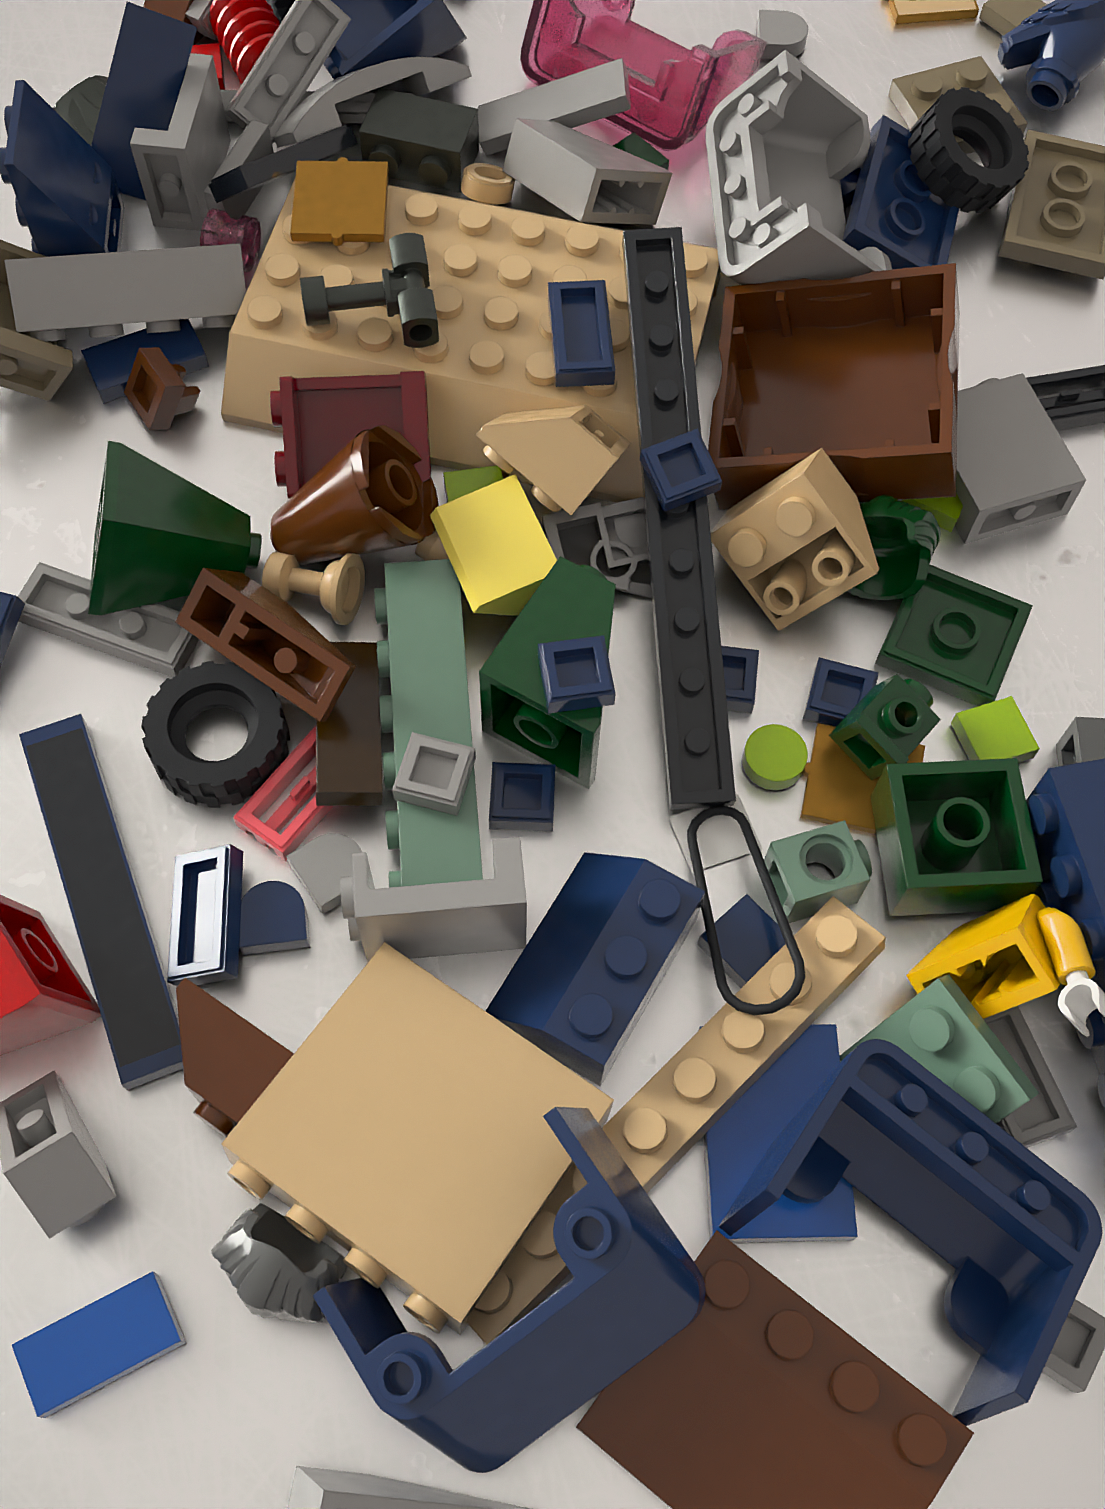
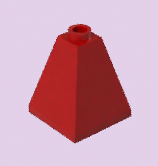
[0,895,101,1056]

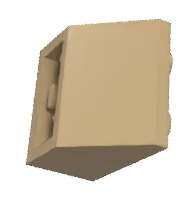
[476,405,631,515]
[711,448,879,631]

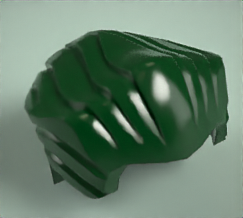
[848,495,941,600]

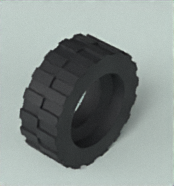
[908,87,1029,213]
[141,661,290,808]

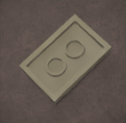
[998,129,1105,280]

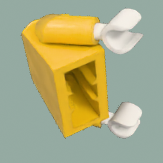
[906,894,1105,1037]

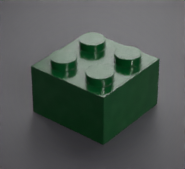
[870,758,1043,916]

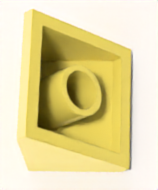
[430,474,557,616]

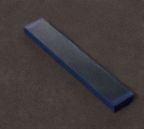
[19,714,183,1090]

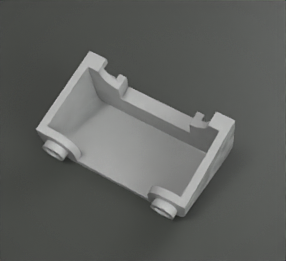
[705,50,892,285]

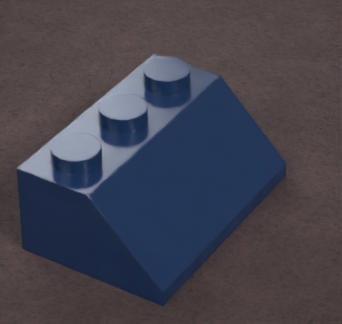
[486,852,705,1087]

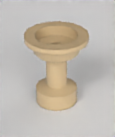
[262,552,365,625]

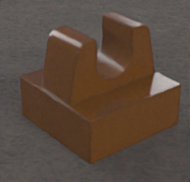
[124,347,201,431]

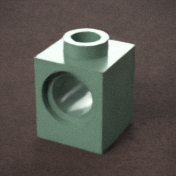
[764,820,872,923]

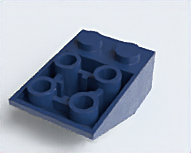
[0,80,124,257]

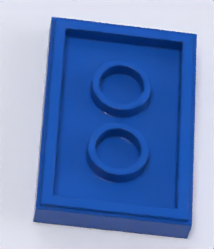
[698,1024,858,1243]

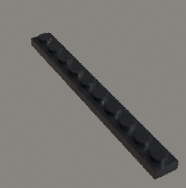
[622,227,736,810]

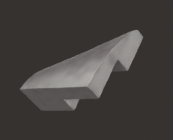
[542,497,652,598]

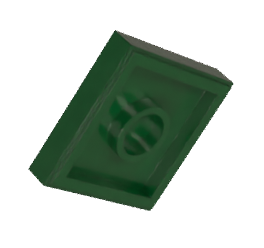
[875,564,1033,706]

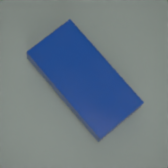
[12,1271,186,1418]

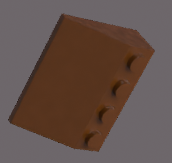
[576,1230,974,1509]

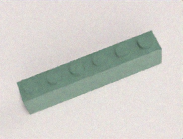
[374,559,483,888]

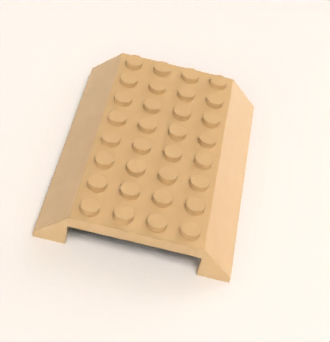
[221,176,722,503]

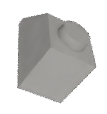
[0,1071,116,1239]

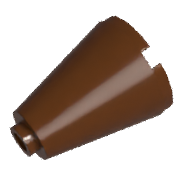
[270,425,439,566]

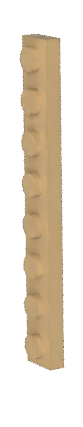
[467,896,886,1345]

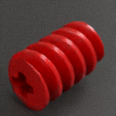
[209,0,280,85]

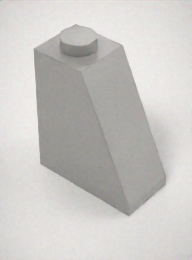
[502,118,673,225]

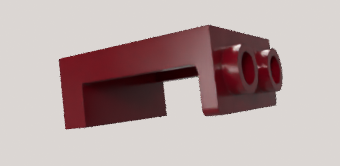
[270,371,431,499]

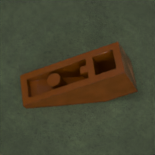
[175,568,356,722]

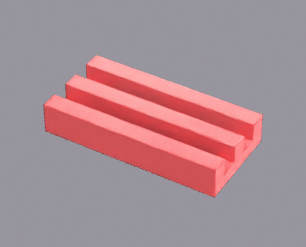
[233,726,334,861]

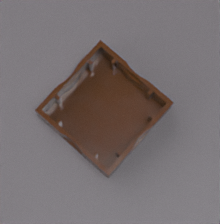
[708,263,960,510]

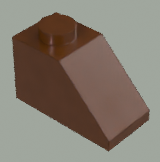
[176,977,294,1137]

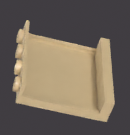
[221,942,614,1335]

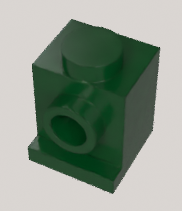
[829,674,941,780]

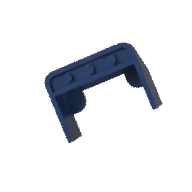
[719,1039,1102,1426]
[313,1107,706,1473]

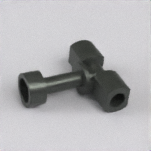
[300,233,439,348]

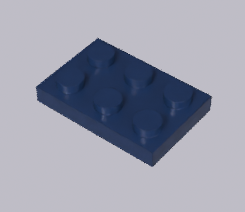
[842,115,959,270]

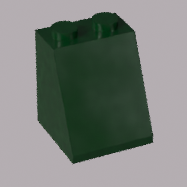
[479,556,616,789]

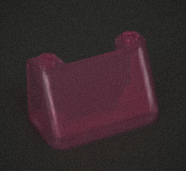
[520,0,767,151]

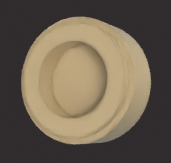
[461,163,515,205]

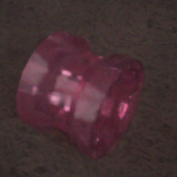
[200,208,261,272]

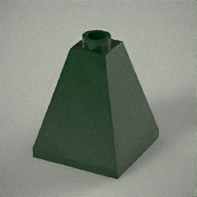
[88,441,262,616]

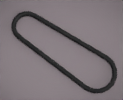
[687,805,805,1015]

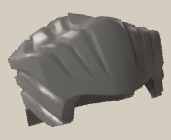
[211,1203,348,1323]

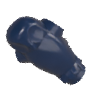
[997,0,1105,111]

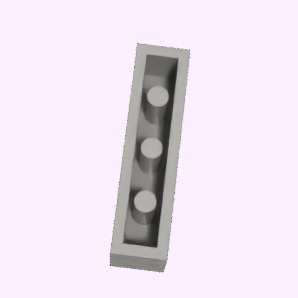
[4,244,246,342]

